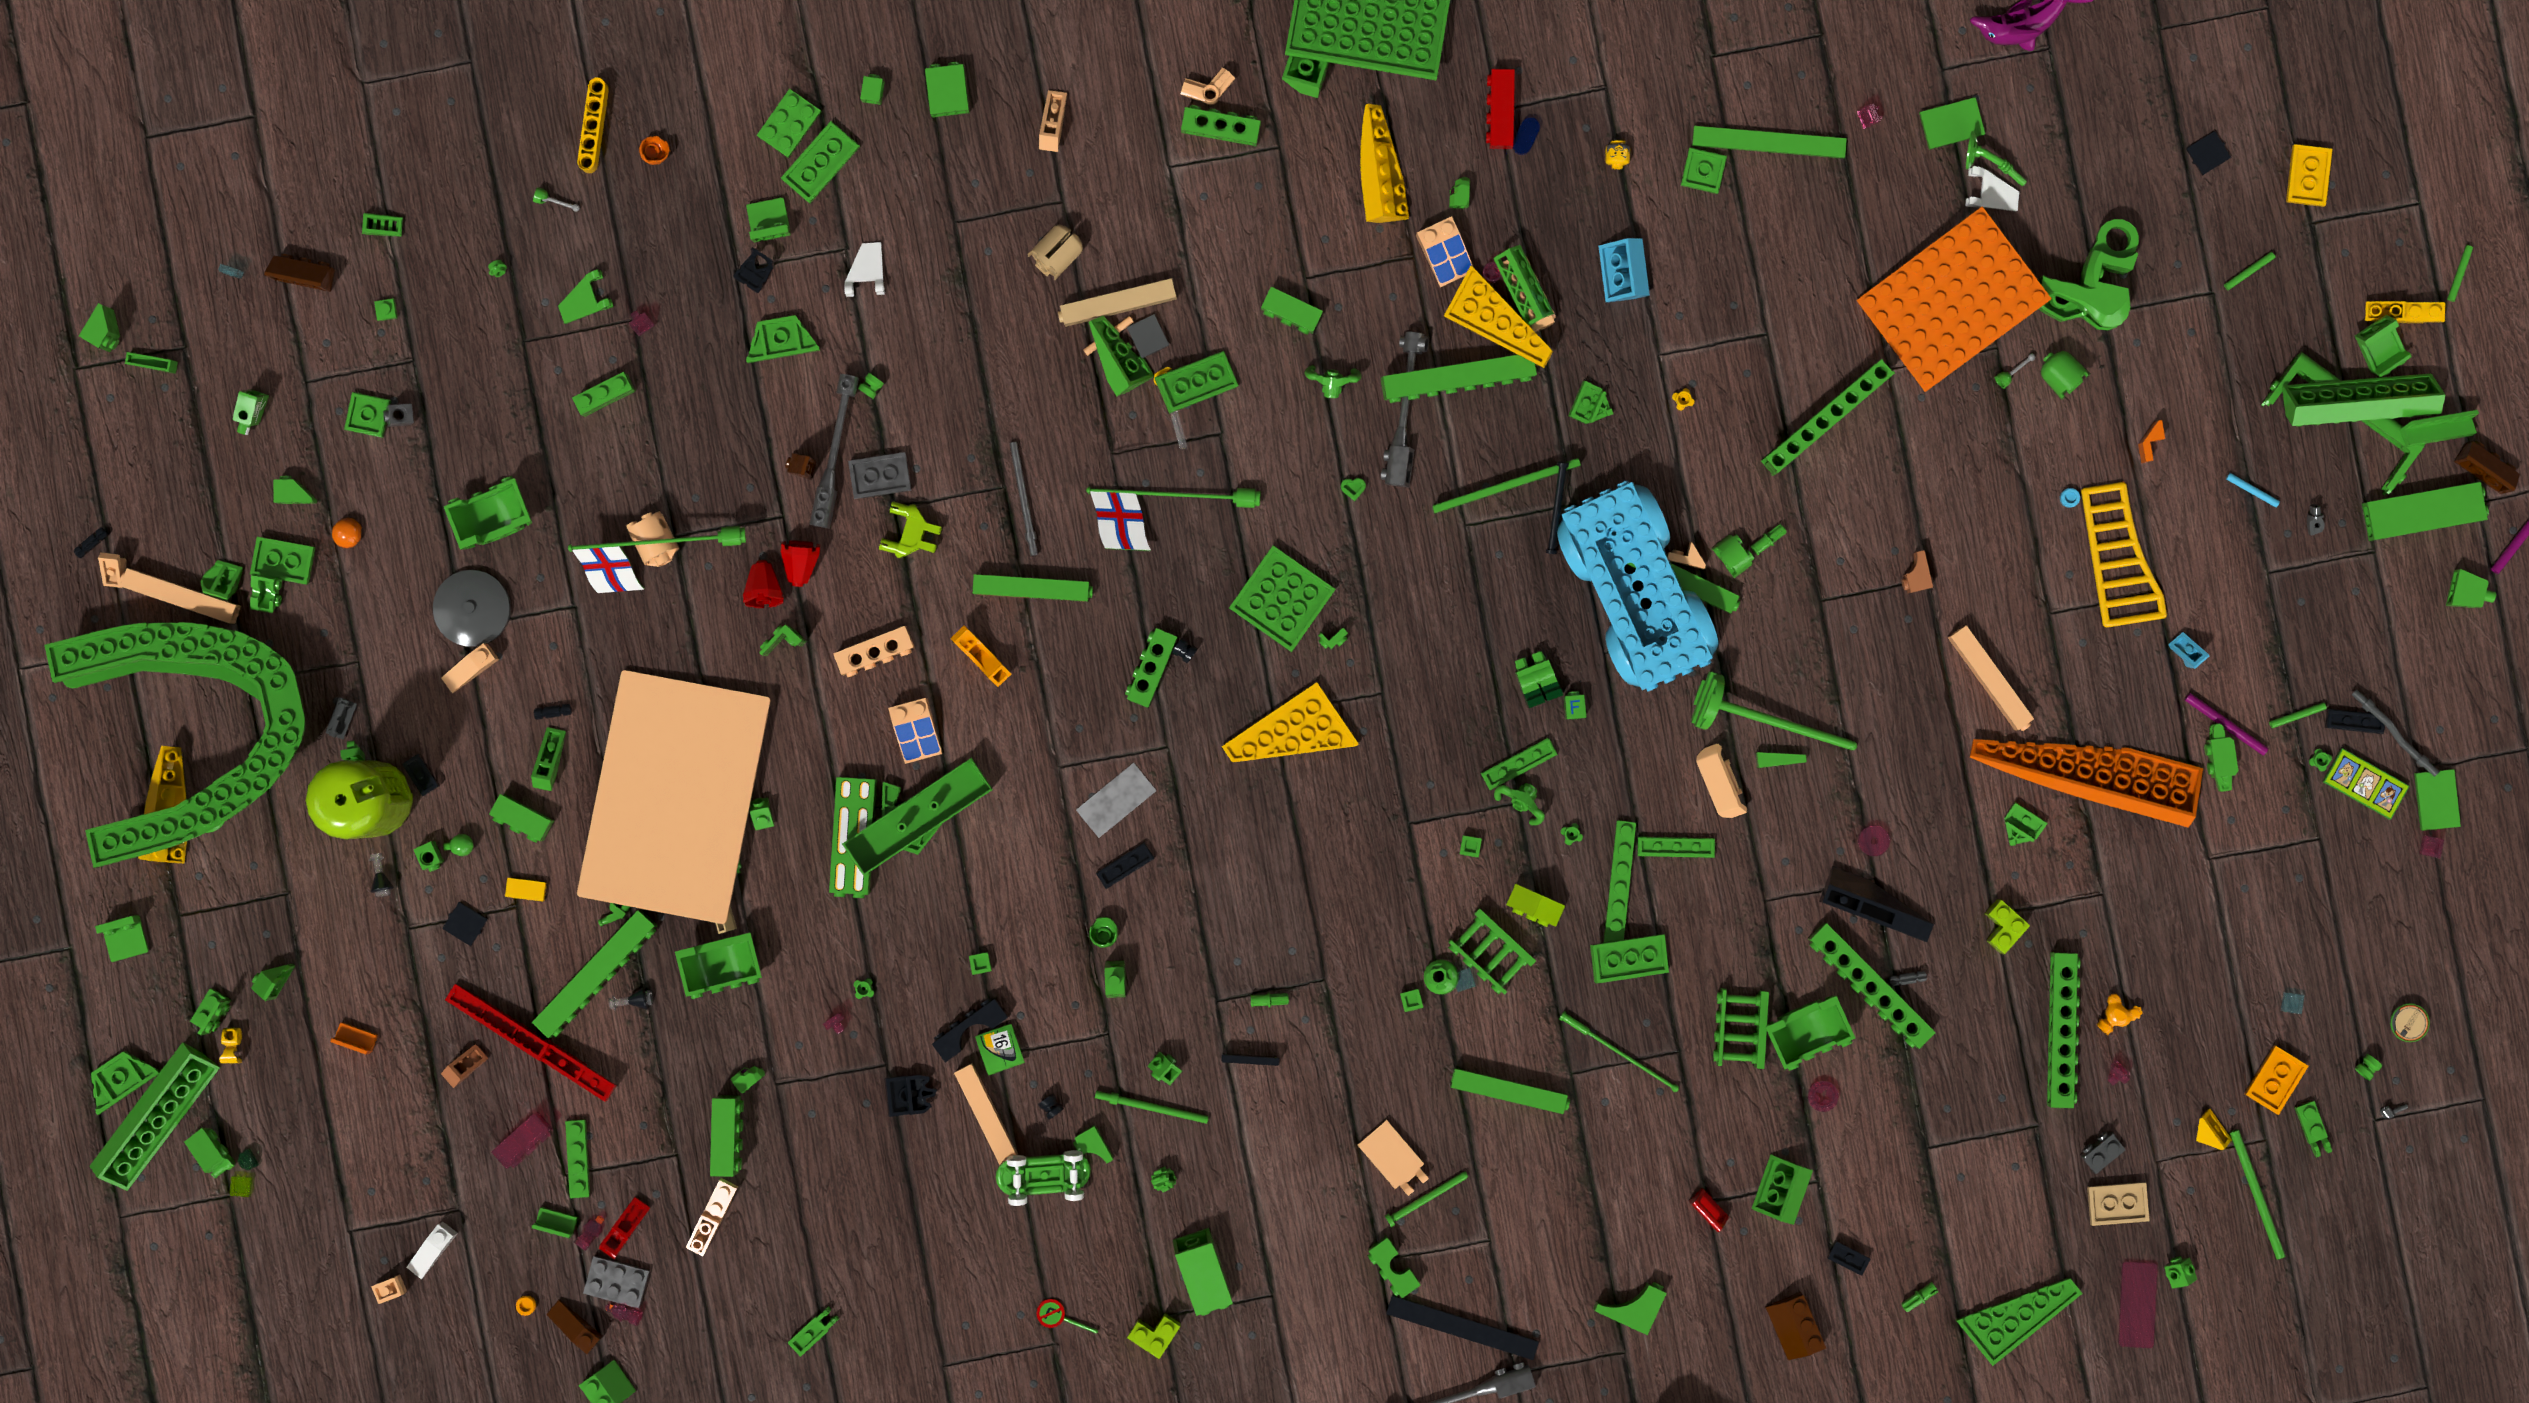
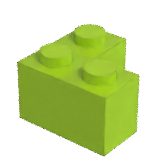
[1506,884,1565,927]
[1984,899,2030,954]
[1127,1313,1181,1359]

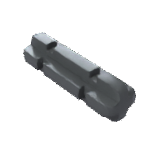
[1888,971,1927,987]

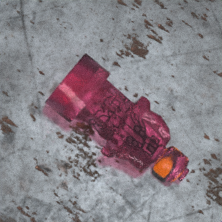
[574,1216,604,1251]
[605,1304,643,1326]

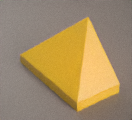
[2196,1109,2232,1150]

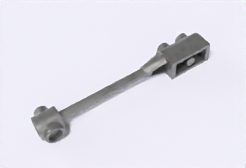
[1381,332,1429,487]
[810,374,859,529]
[1428,1362,1536,1403]

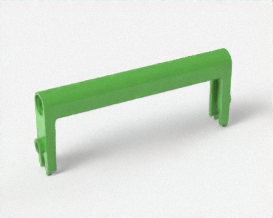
[2261,352,2425,495]

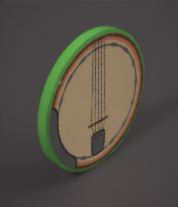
[2390,1004,2429,1042]

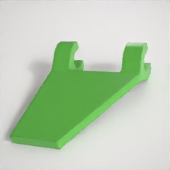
[558,269,614,324]

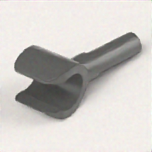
[2379,1104,2408,1118]

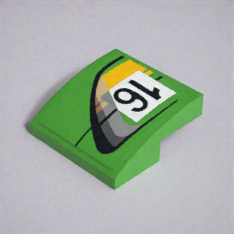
[975,1024,1025,1075]

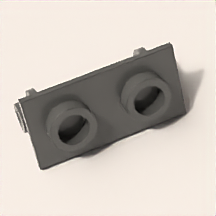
[326,697,357,740]

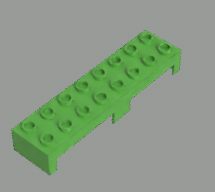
[842,758,993,876]

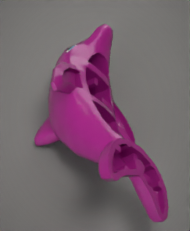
[1970,0,2094,51]

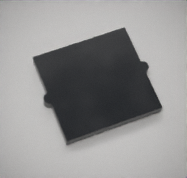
[2186,131,2231,176]
[442,902,488,946]

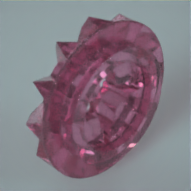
[1807,1081,1839,1112]

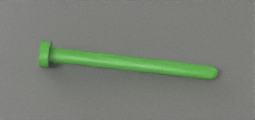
[1385,1172,1468,1227]

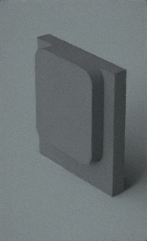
[1127,314,1169,358]

